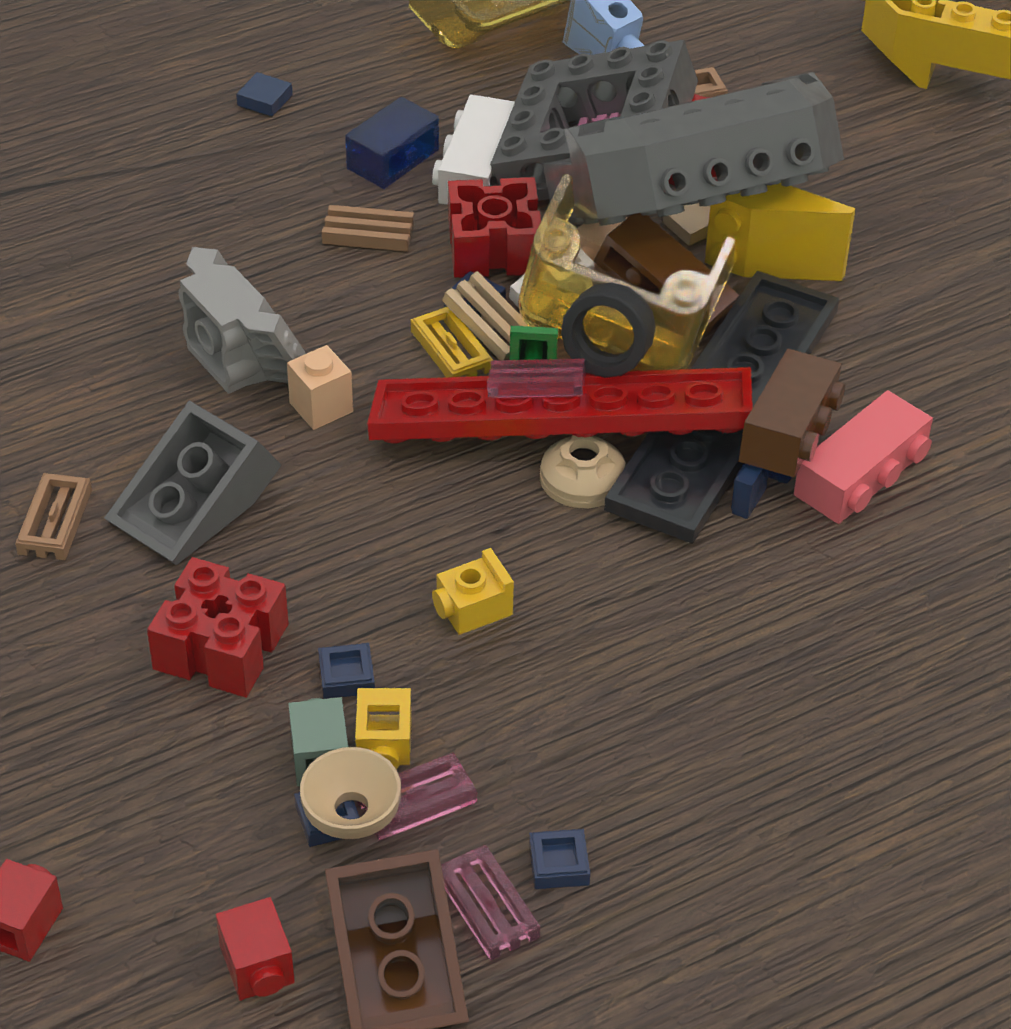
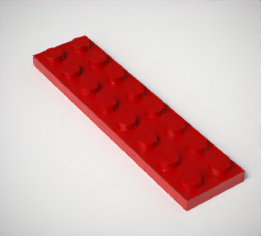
[367,367,753,443]

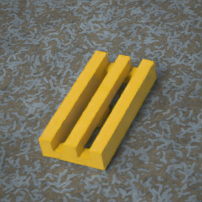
[411,307,493,377]

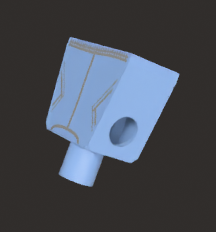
[563,0,645,55]

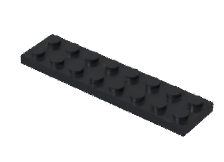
[604,271,839,544]

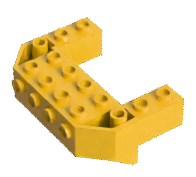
[861,0,1011,89]

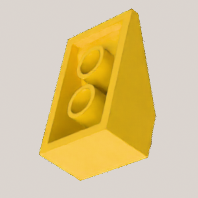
[704,183,856,281]

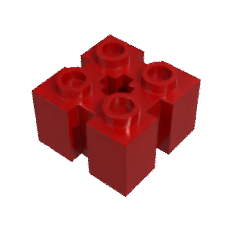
[448,177,543,278]
[147,557,289,698]

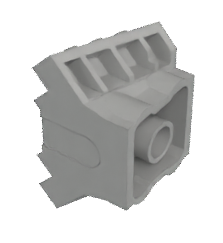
[179,247,307,394]

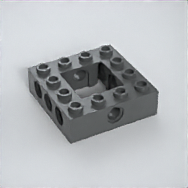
[490,40,698,201]

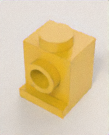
[432,548,514,635]
[355,688,412,769]

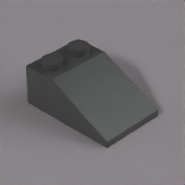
[104,400,281,565]

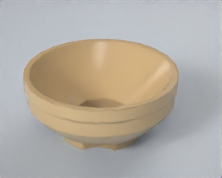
[540,435,625,509]
[300,747,401,839]

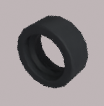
[561,282,656,378]

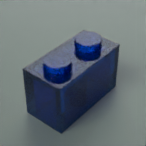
[345,96,439,189]

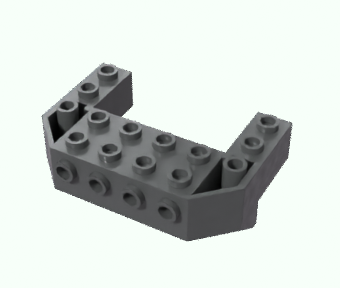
[543,72,844,226]

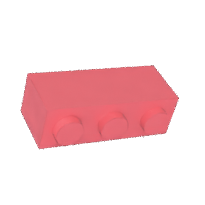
[794,390,933,524]

